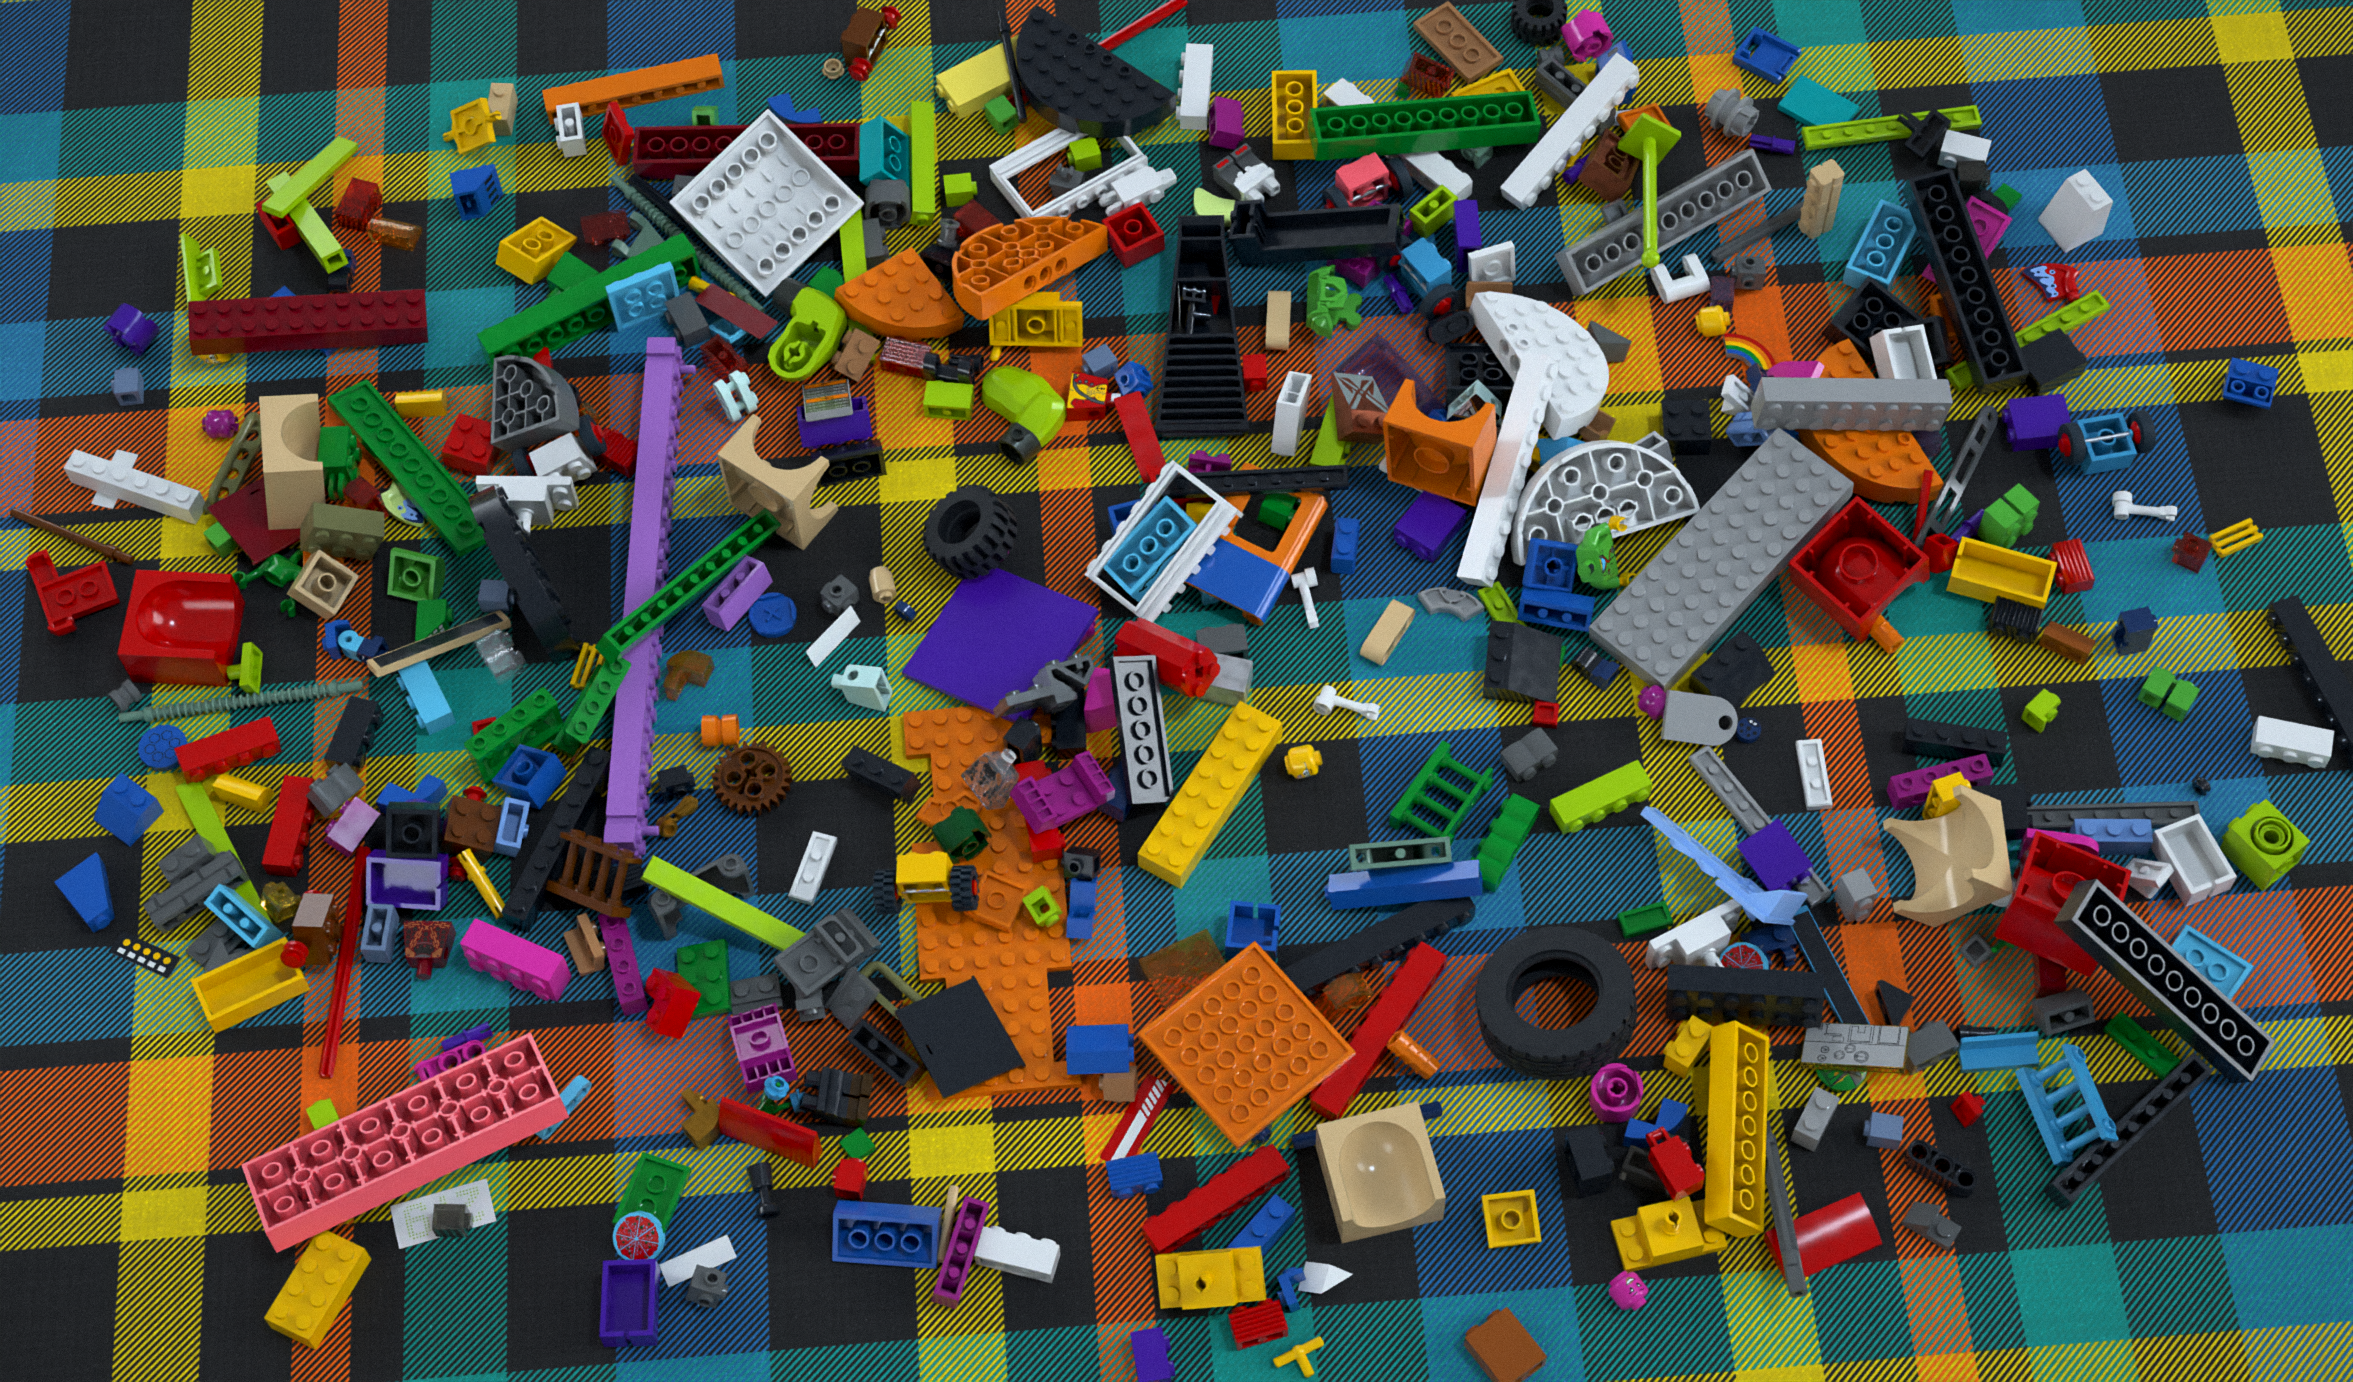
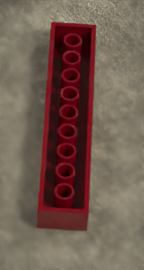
[632,123,860,179]
[188,289,428,356]

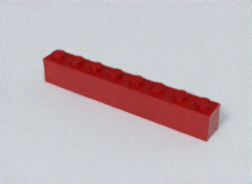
[1309,941,1447,1121]

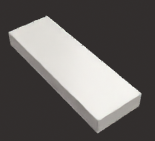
[1795,739,1833,811]
[788,831,837,906]

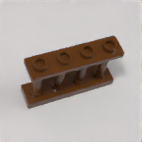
[546,829,643,918]

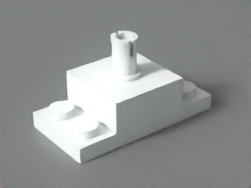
[476,476,579,536]
[1645,899,1742,970]

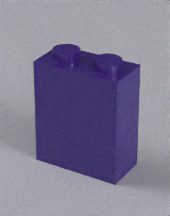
[1452,199,1482,273]
[2002,394,2071,452]
[1393,491,1466,563]
[1737,818,1815,892]

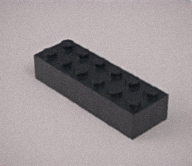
[1665,964,1824,1028]

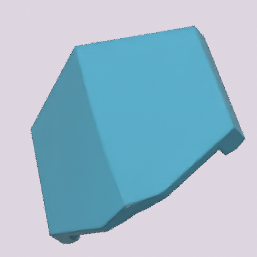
[709,317,748,348]

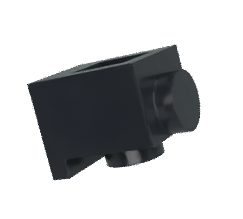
[657,764,696,804]

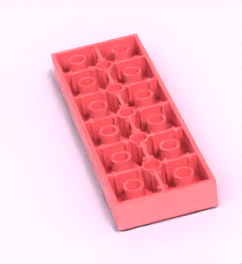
[241,1032,569,1253]

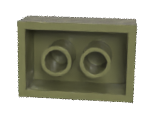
[300,502,385,561]

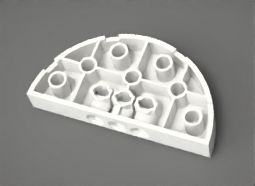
[1469,291,1609,440]
[1511,440,1700,566]

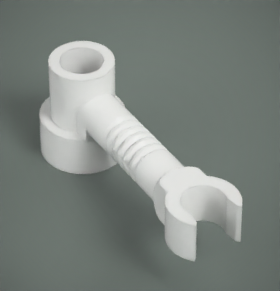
[2112,491,2177,521]
[1291,567,1319,629]
[1312,685,1380,721]

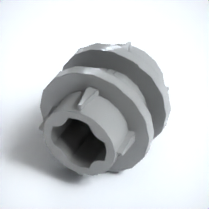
[1704,88,1759,137]

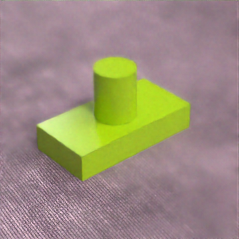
[227,642,263,696]

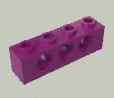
[1887,754,1994,811]
[598,914,649,1016]
[931,1195,990,1309]

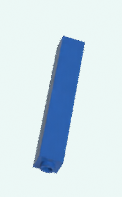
[1325,860,1483,910]

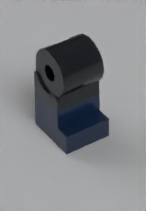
[328,249,357,293]
[1570,646,1620,692]

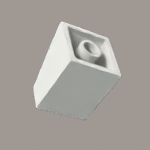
[2038,169,2113,253]

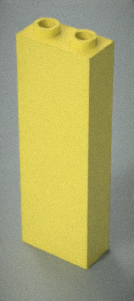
[935,34,1019,119]

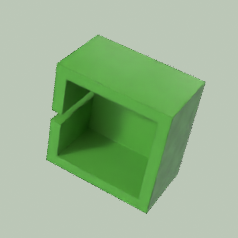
[1977,483,2040,549]

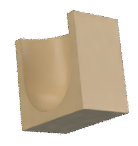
[259,394,326,530]
[1316,1101,1446,1243]

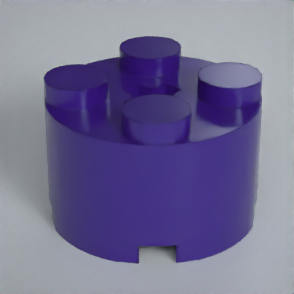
[102,303,160,357]

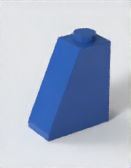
[55,852,115,933]

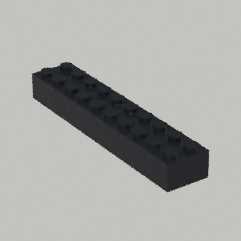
[1903,168,2029,396]
[2053,879,2275,1083]

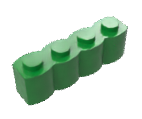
[1470,793,1540,893]

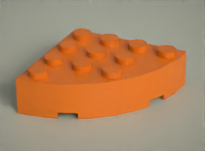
[834,247,965,341]

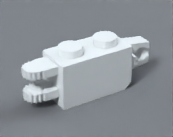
[1098,166,1177,217]

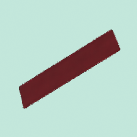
[694,283,778,339]

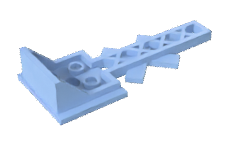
[1640,806,1808,925]

